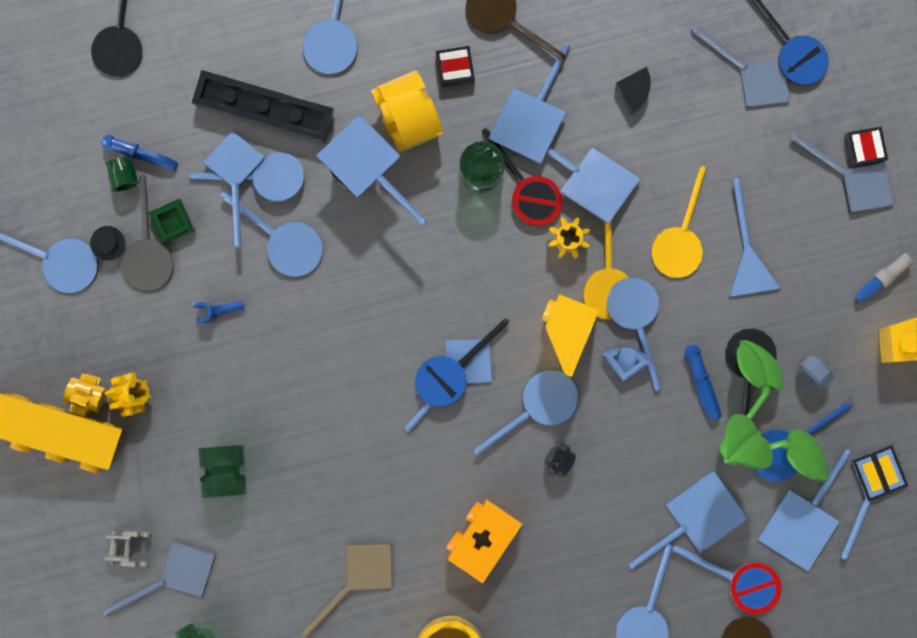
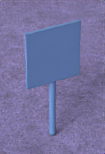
[488,44,570,164]
[316,114,427,226]
[546,147,640,225]
[758,449,851,571]
[629,471,748,569]

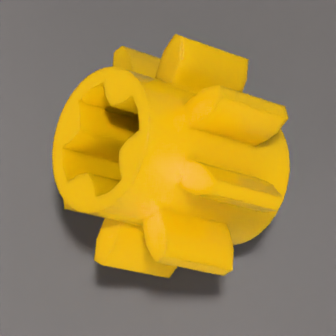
[548,217,590,259]
[105,372,151,417]
[63,373,107,417]

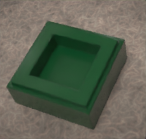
[148,198,196,245]

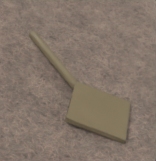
[303,544,392,637]

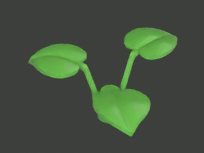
[720,340,830,482]

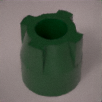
[106,156,139,192]

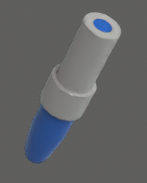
[857,253,914,303]

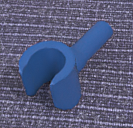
[193,301,245,323]

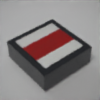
[436,46,475,87]
[845,126,888,168]

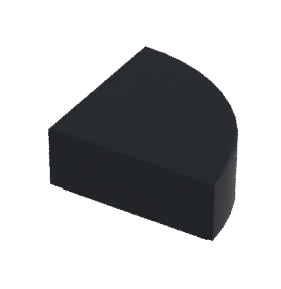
[615,67,651,115]

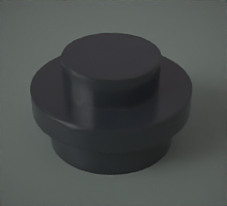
[90,226,126,261]
[545,443,576,478]

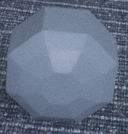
[798,356,834,389]

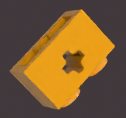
[446,499,522,583]

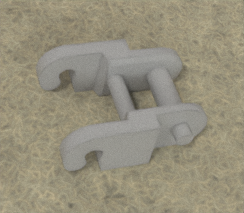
[104,530,151,567]

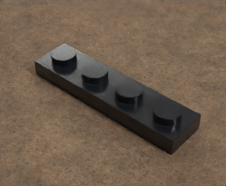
[191,70,334,143]

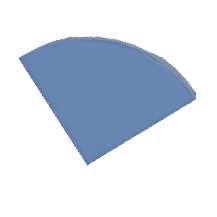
[603,347,652,382]

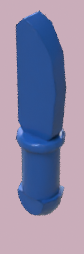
[101,135,178,170]
[685,344,722,420]

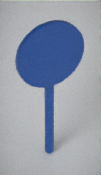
[755,402,851,482]

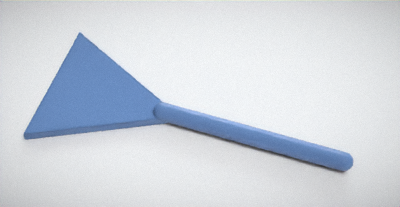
[729,177,781,297]

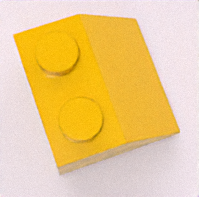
[542,294,599,377]

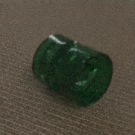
[459,141,505,194]
[198,445,247,498]

